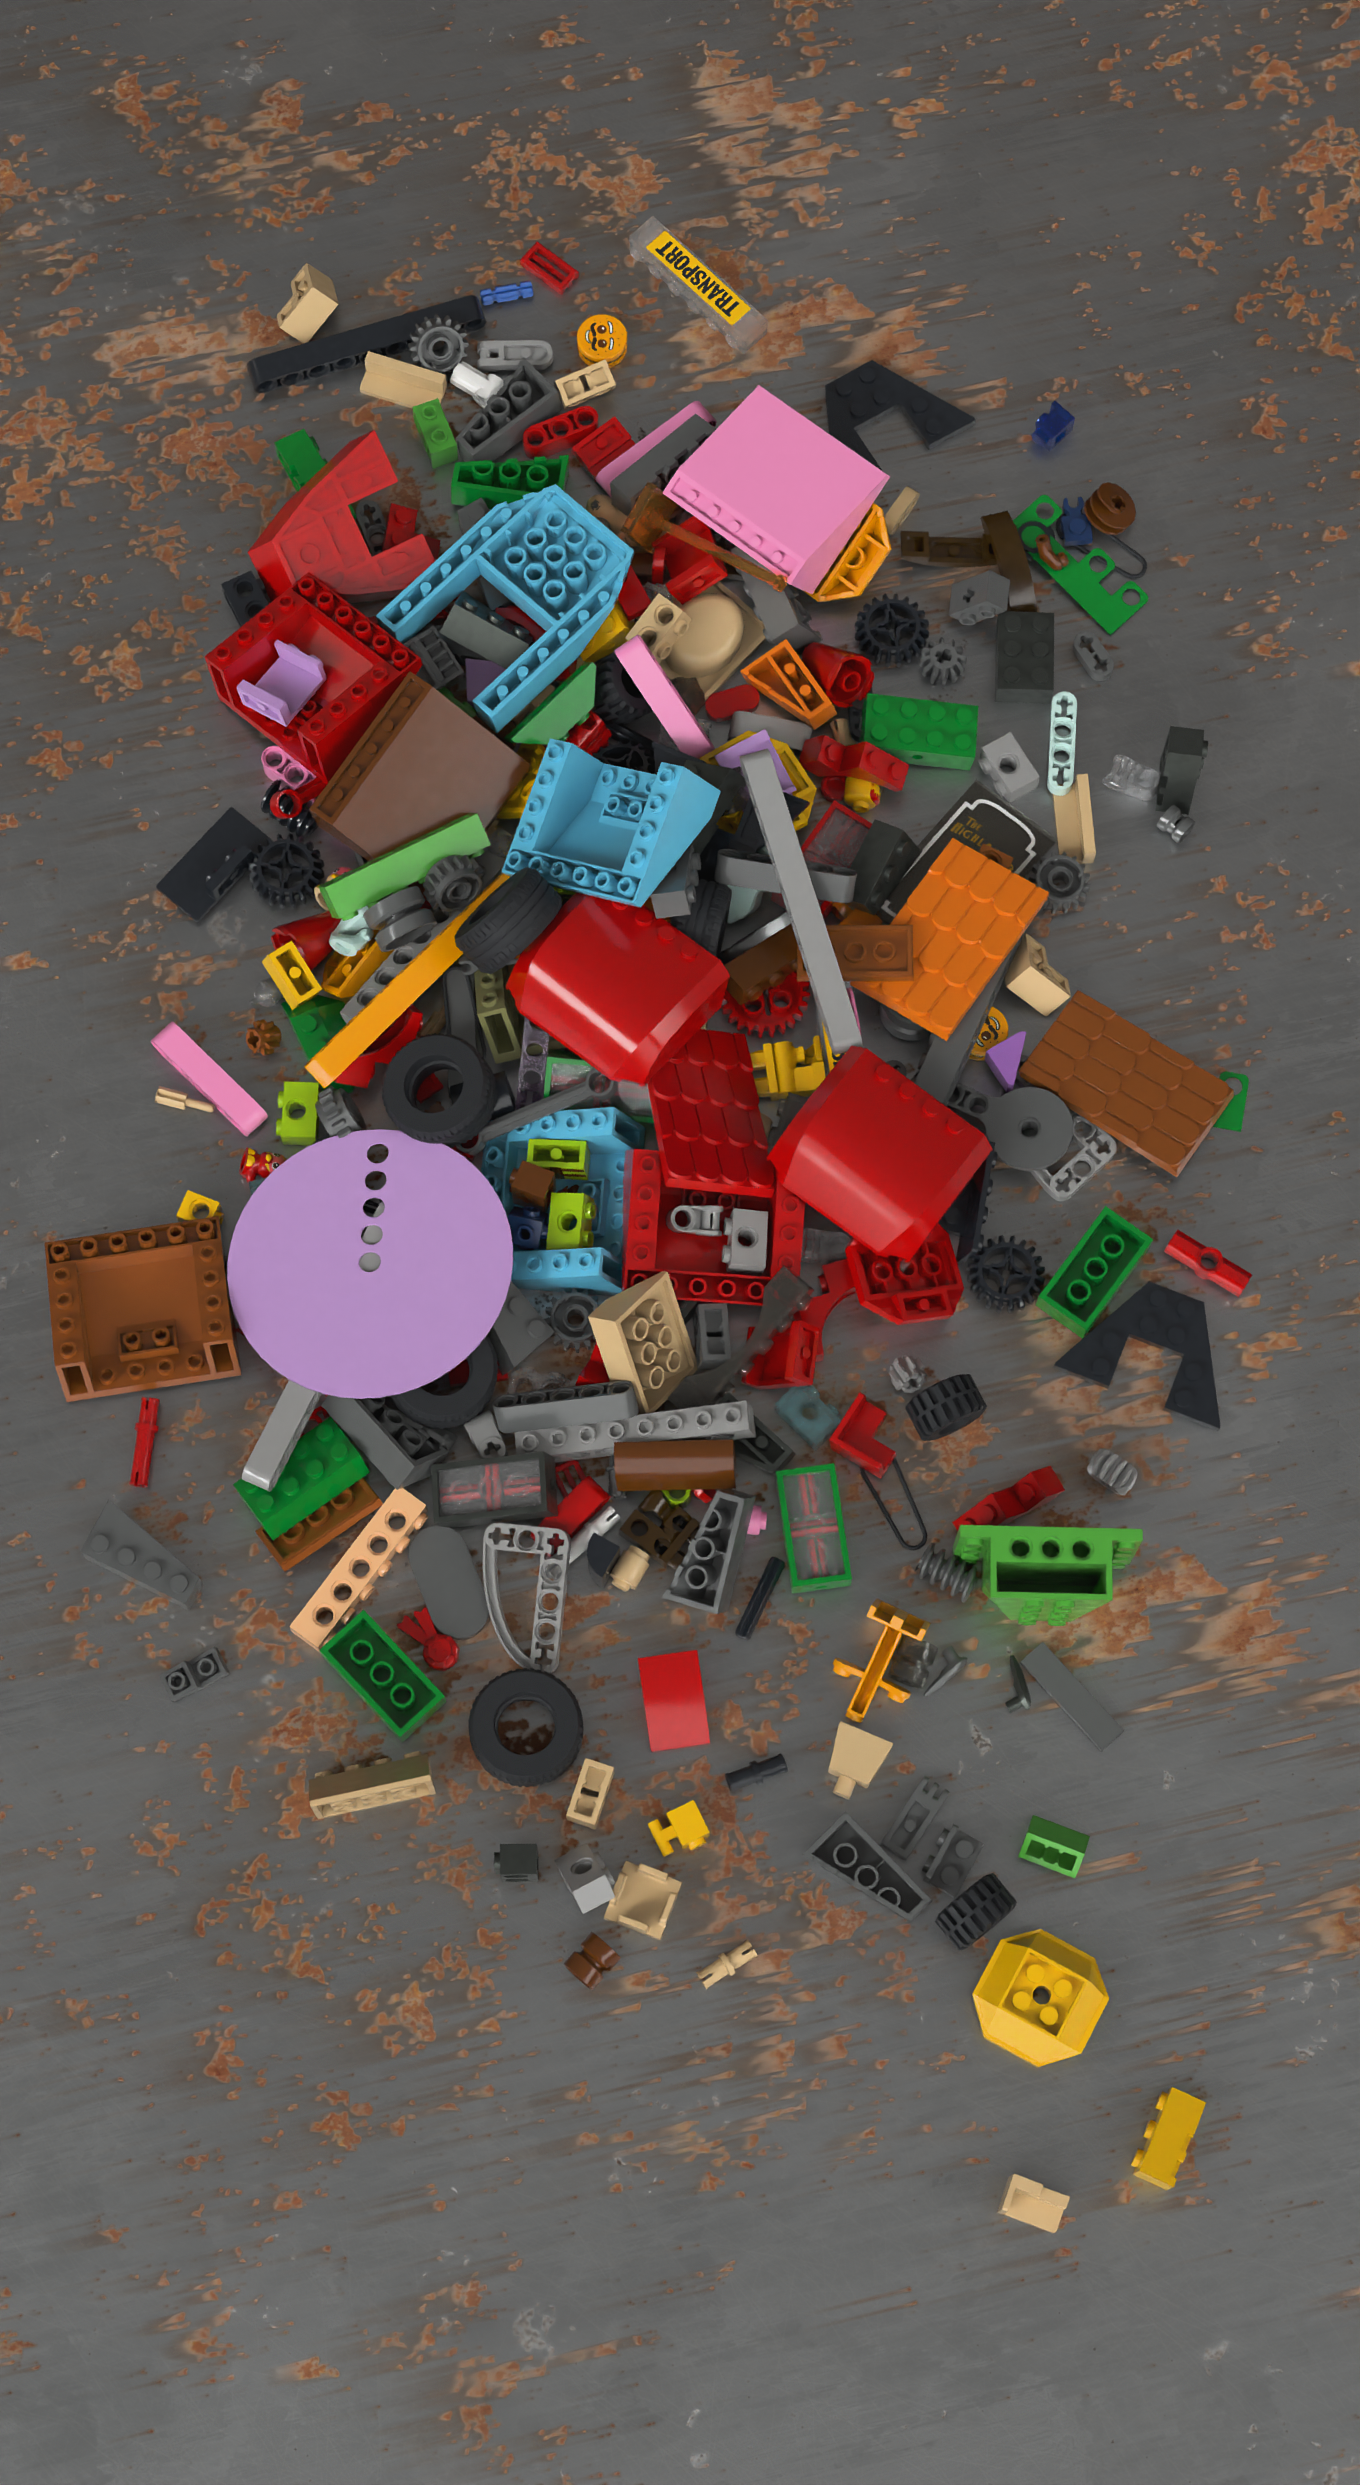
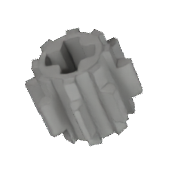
[889,1354,927,1393]

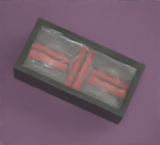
[431,1452,558,1528]

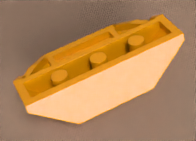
[802,502,892,602]
[321,929,395,998]

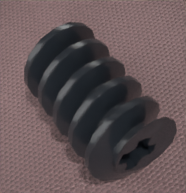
[261,779,319,839]

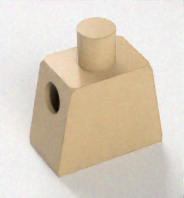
[828,1721,893,1799]

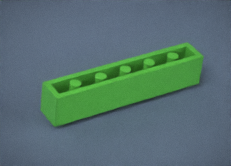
[318,813,491,921]

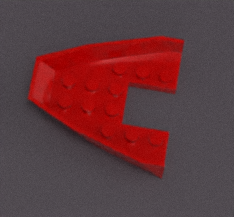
[248,430,435,603]

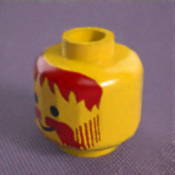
[844,777,882,813]

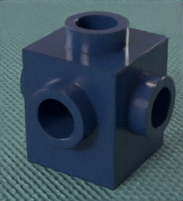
[508,1206,549,1250]

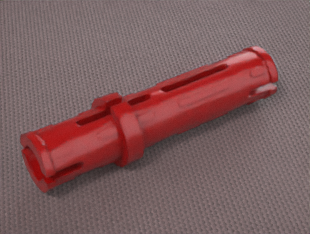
[129,1397,160,1488]

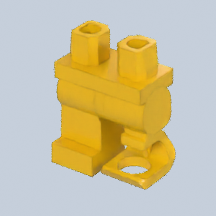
[750,1035,826,1101]

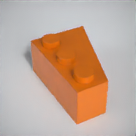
[740,639,837,730]

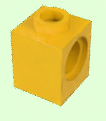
[176,1190,224,1225]

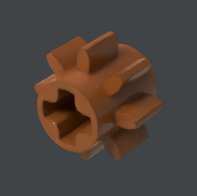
[246,1019,282,1056]

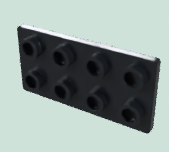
[156,807,270,922]
[939,1141,997,1265]

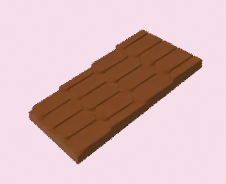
[1019,990,1234,1177]

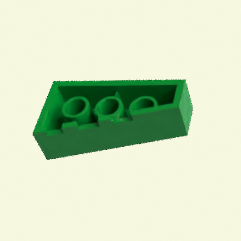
[274,429,356,519]
[451,455,569,510]

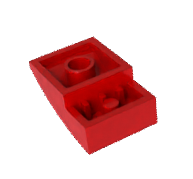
[638,1650,710,1752]

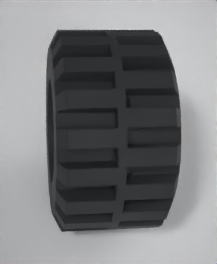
[594,652,653,725]
[905,1374,987,1441]
[935,1873,1017,1951]

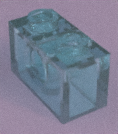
[774,1385,841,1451]

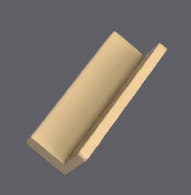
[360,351,447,408]
[1052,774,1096,864]

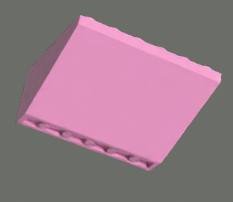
[663,385,890,594]

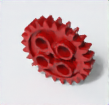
[722,952,810,1038]

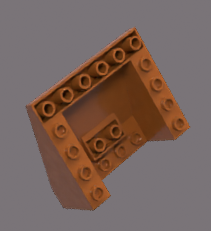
[45,1216,242,1402]

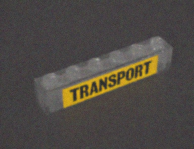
[629,216,768,354]

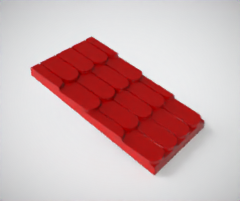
[647,1029,775,1198]

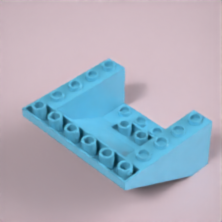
[501,738,721,908]
[481,1107,646,1296]

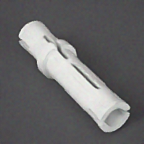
[546,1506,622,1578]

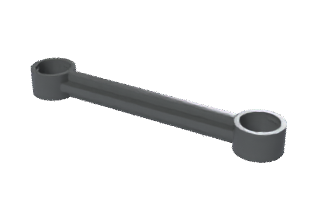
[456,1069,618,1155]

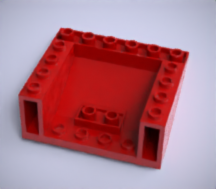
[204,572,423,784]
[622,1149,805,1308]

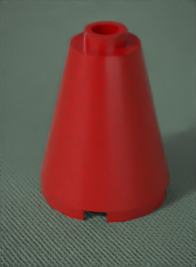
[801,642,874,708]
[271,911,342,971]

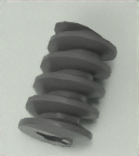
[914,1542,981,1603]

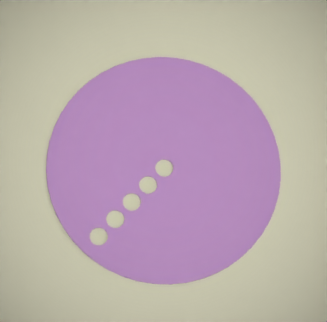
[227,1129,513,1399]

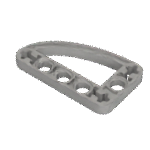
[999,1055,1117,1201]
[483,1523,571,1674]

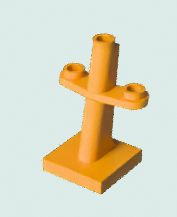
[832,1598,931,1723]

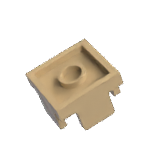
[604,1861,682,1940]

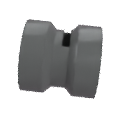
[1156,804,1196,844]

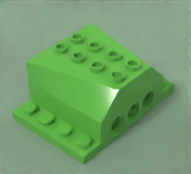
[952,1525,1143,1626]

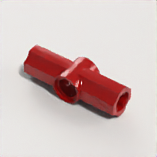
[1164,1229,1252,1297]

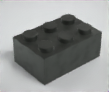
[995,611,1054,704]

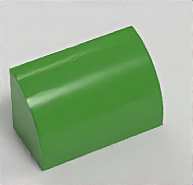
[1018,1815,1090,1878]

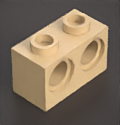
[554,359,616,410]
[625,593,692,663]
[566,1758,615,1830]

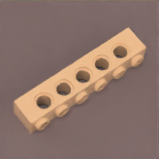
[289,1488,428,1652]

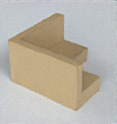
[277,262,338,344]
[1005,932,1071,1016]
[997,2174,1070,2233]

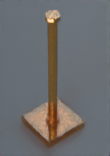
[620,482,788,592]

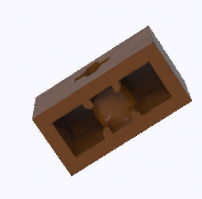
[509,1160,556,1213]

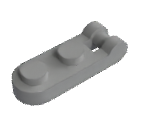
[477,340,553,373]

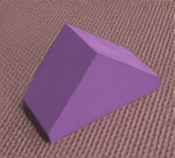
[985,1031,1026,1093]

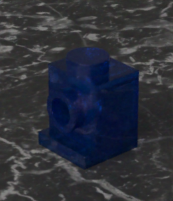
[1031,400,1075,451]

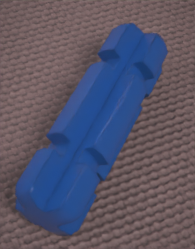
[480,280,533,305]

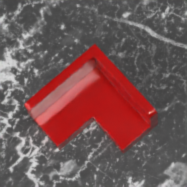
[829,1392,897,1479]

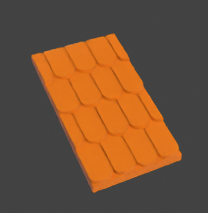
[850,838,1049,1041]

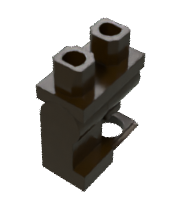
[618,1490,700,1570]

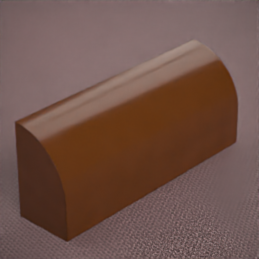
[614,1439,736,1491]

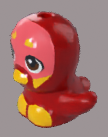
[239,1147,287,1186]

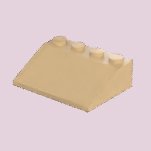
[588,1271,697,1415]
[309,1751,436,1819]

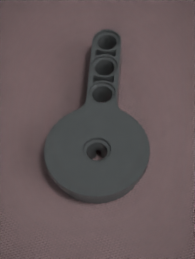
[913,1071,1073,1171]

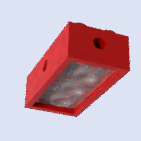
[771,800,872,921]

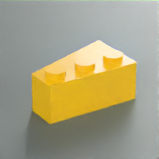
[1131,2087,1206,2190]

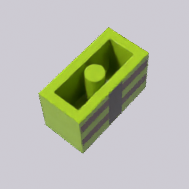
[527,1139,591,1180]

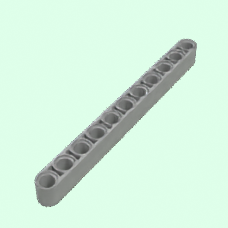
[739,748,863,1055]
[242,1201,385,1492]

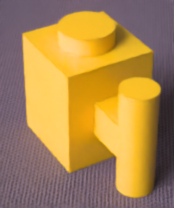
[648,1800,710,1857]

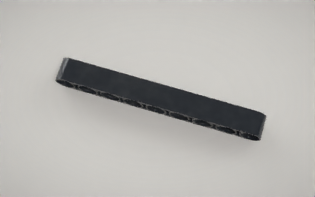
[246,295,487,393]

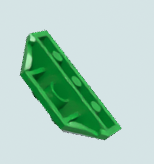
[504,662,596,745]
[281,995,355,1094]

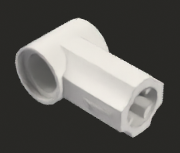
[450,361,504,408]

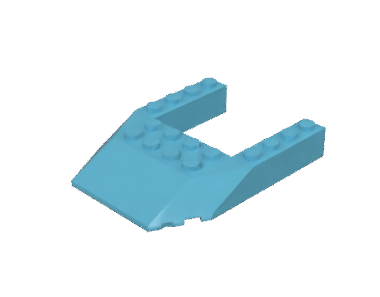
[376,484,634,733]

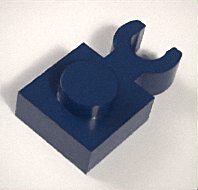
[1061,497,1093,546]

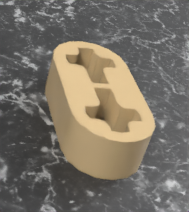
[884,486,920,536]

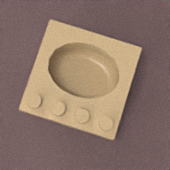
[633,579,767,709]

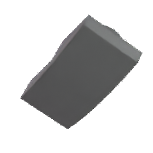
[159,1647,230,1702]

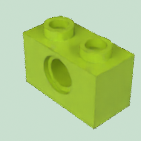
[276,1081,321,1146]
[546,1193,597,1250]

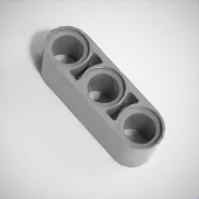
[727,711,812,758]

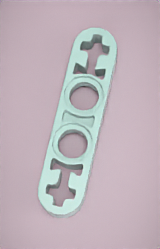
[1047,691,1077,796]

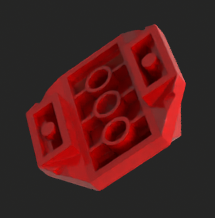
[845,1223,964,1325]

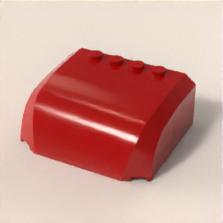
[506,893,730,1087]
[766,1046,993,1263]

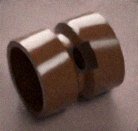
[563,1932,621,1991]

